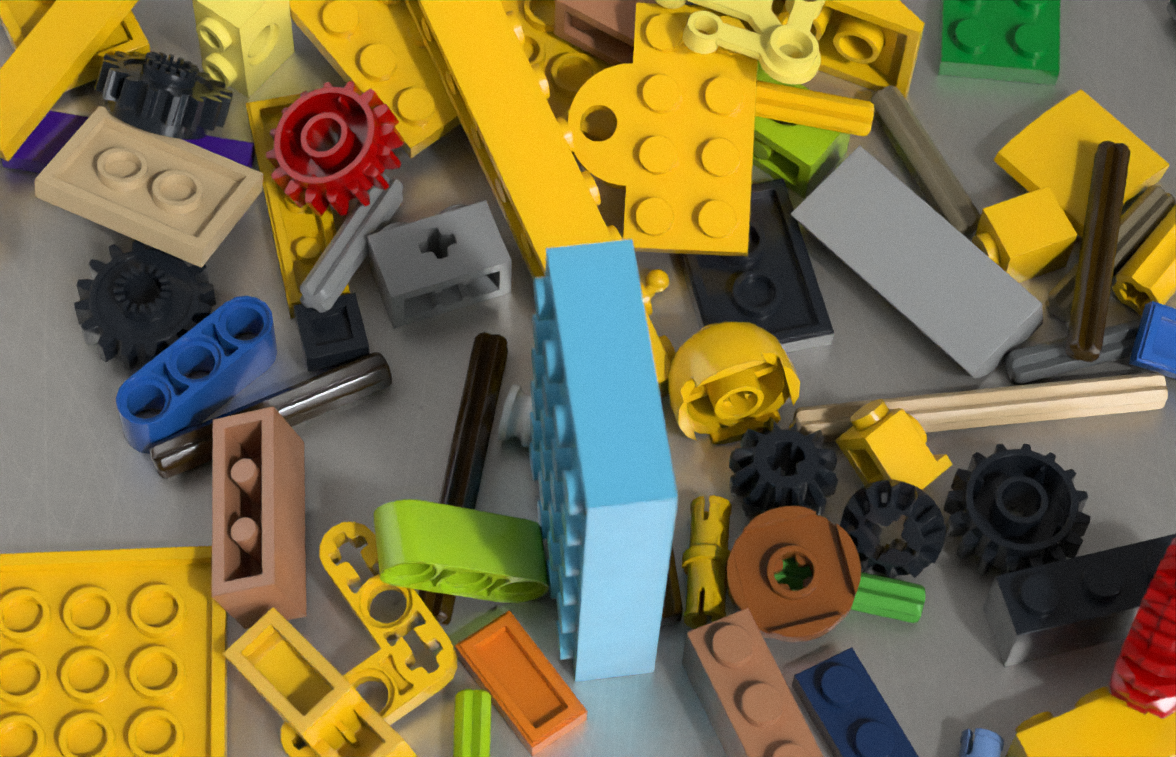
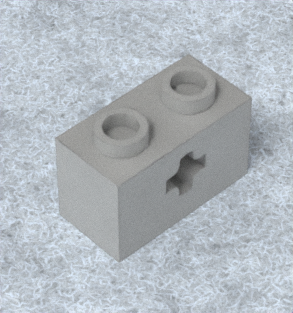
[367,200,512,329]

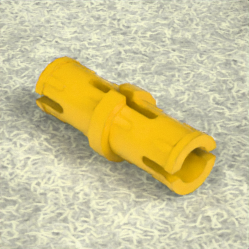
[682,495,732,629]

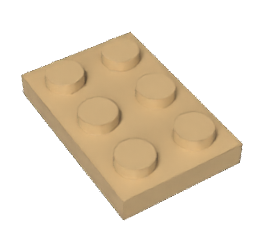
[35,105,263,268]

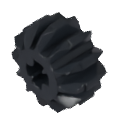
[728,417,838,517]

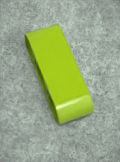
[373,499,549,603]

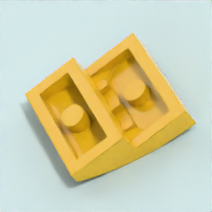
[993,89,1170,238]

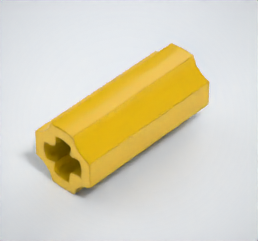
[1112,204,1176,316]

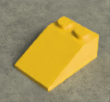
[771,0,925,99]

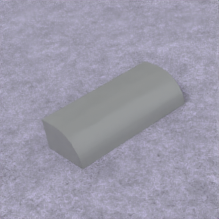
[791,145,1043,379]

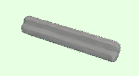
[300,174,404,313]

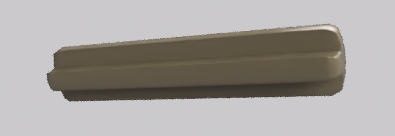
[871,86,981,236]
[1045,185,1176,322]

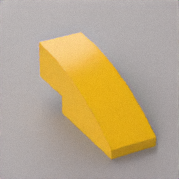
[222,607,417,757]

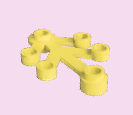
[655,0,825,85]

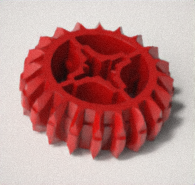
[1109,538,1176,719]

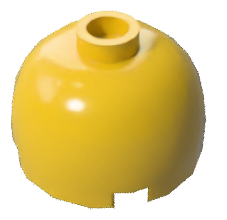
[668,322,800,444]

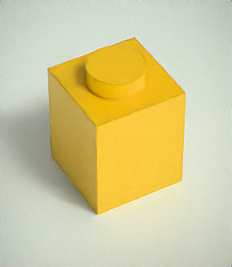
[972,186,1077,283]

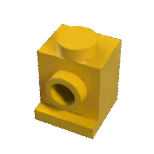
[835,399,953,490]

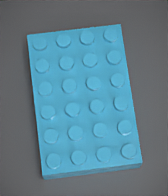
[529,239,678,682]

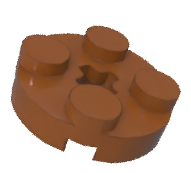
[726,506,861,642]

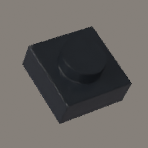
[293,293,370,372]

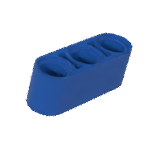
[116,296,278,454]

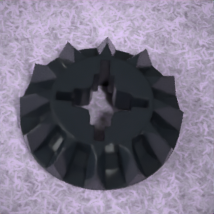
[840,480,946,579]

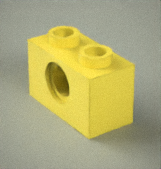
[192,0,295,99]

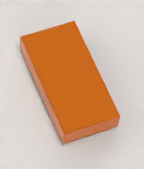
[455,610,587,757]

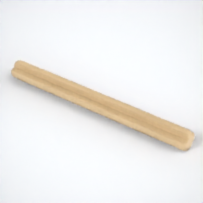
[793,372,1168,443]

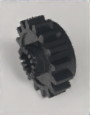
[95,51,233,140]
[74,239,217,371]
[943,443,1091,576]

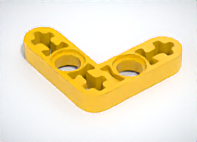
[281,521,457,757]

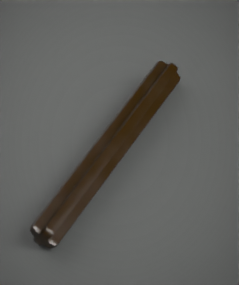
[418,332,508,627]

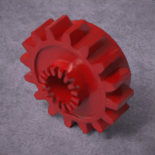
[266,81,404,216]

